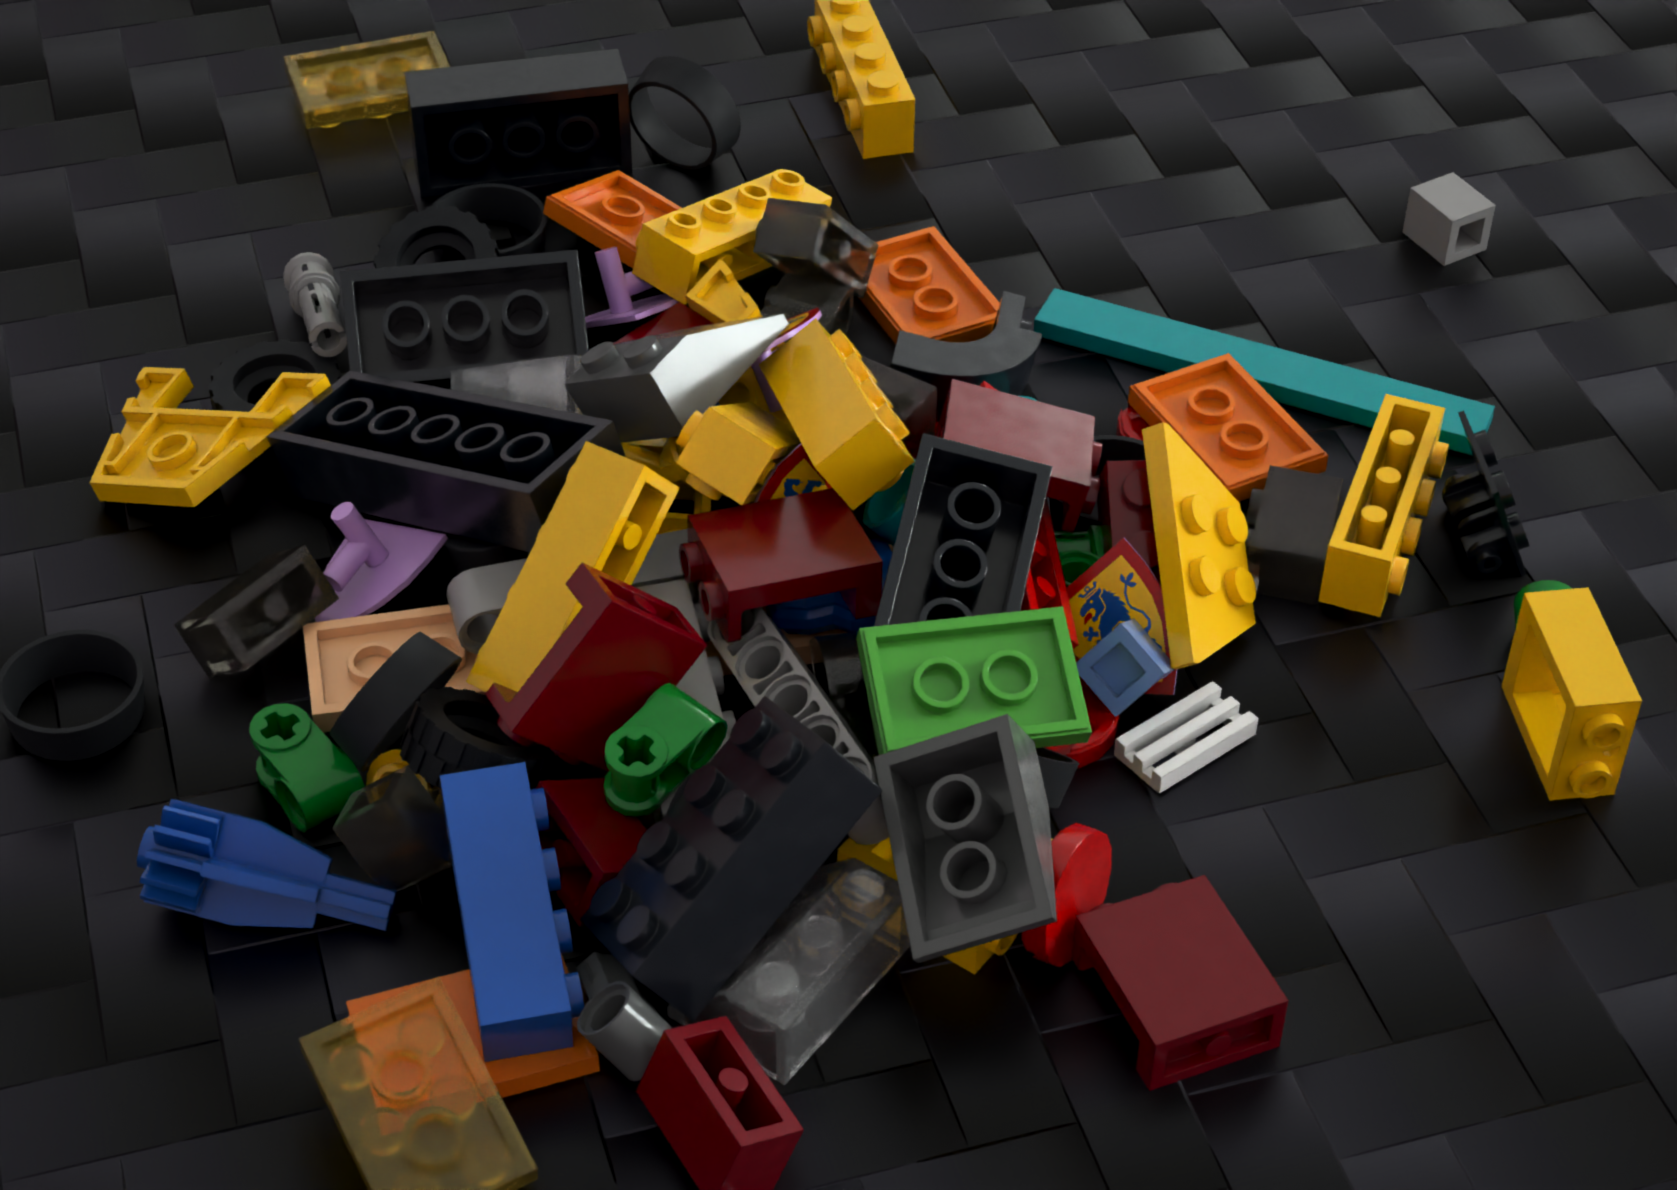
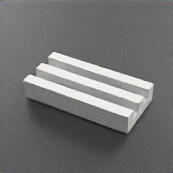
[1114,681,1259,794]

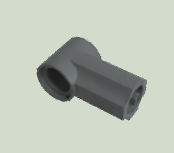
[576,951,672,1081]

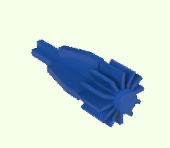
[137,798,398,931]

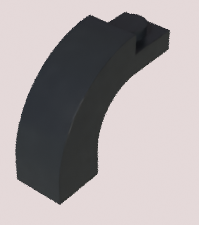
[883,291,1042,422]

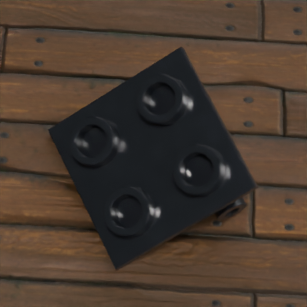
[1442,410,1530,576]

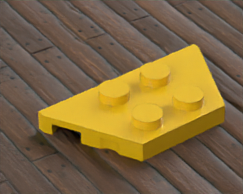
[1142,422,1256,669]

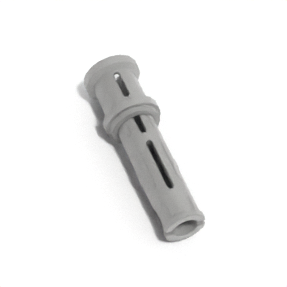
[283,252,347,357]

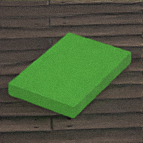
[856,606,1092,755]

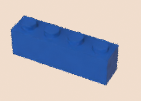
[440,762,584,1062]

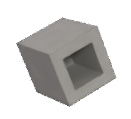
[1402,172,1496,266]

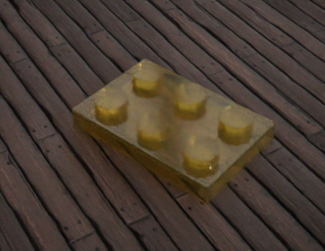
[284,31,450,129]
[299,976,538,1190]

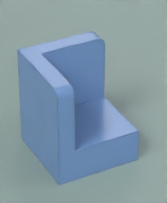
[1076,618,1175,717]

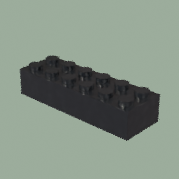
[267,370,626,552]

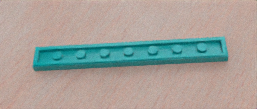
[1033,288,1495,456]

